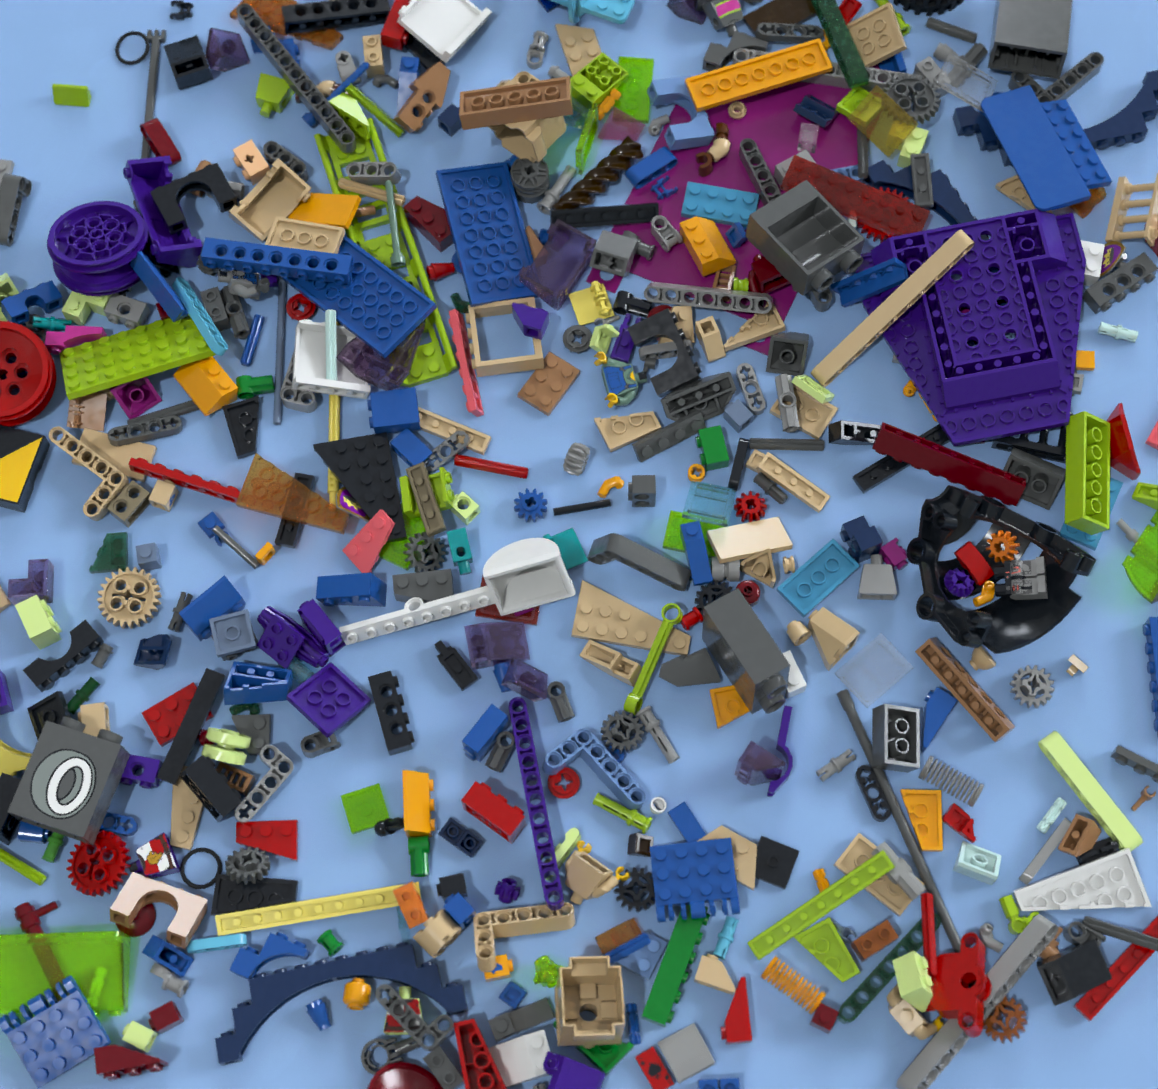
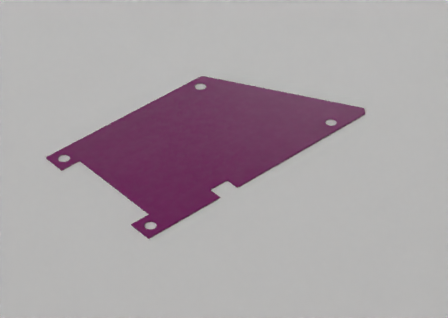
[586,64,883,356]

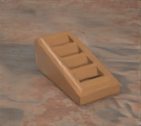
[525,226,548,268]
[712,265,736,302]
[216,761,256,796]

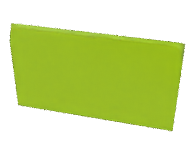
[52,84,91,107]

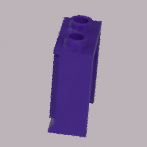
[297,599,346,657]

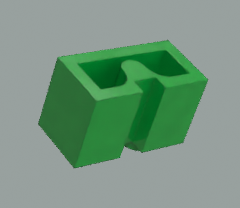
[695,425,729,471]

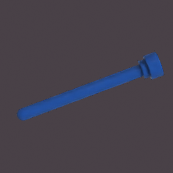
[302,62,369,128]

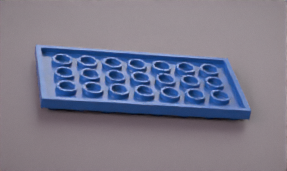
[436,162,542,307]
[282,235,437,358]

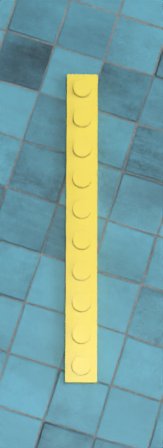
[215,881,422,936]

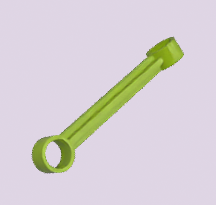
[624,603,683,715]

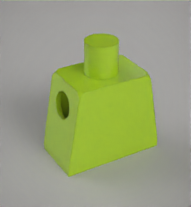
[255,73,295,118]

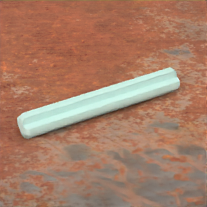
[325,309,337,381]

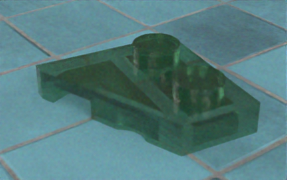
[89,532,128,574]

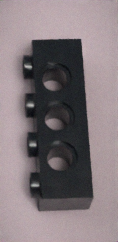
[368,670,415,756]

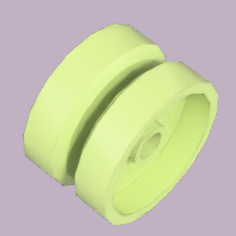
[201,727,251,765]

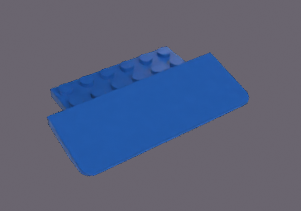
[980,85,1112,211]

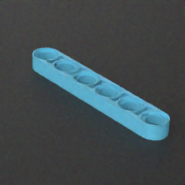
[172,277,228,356]

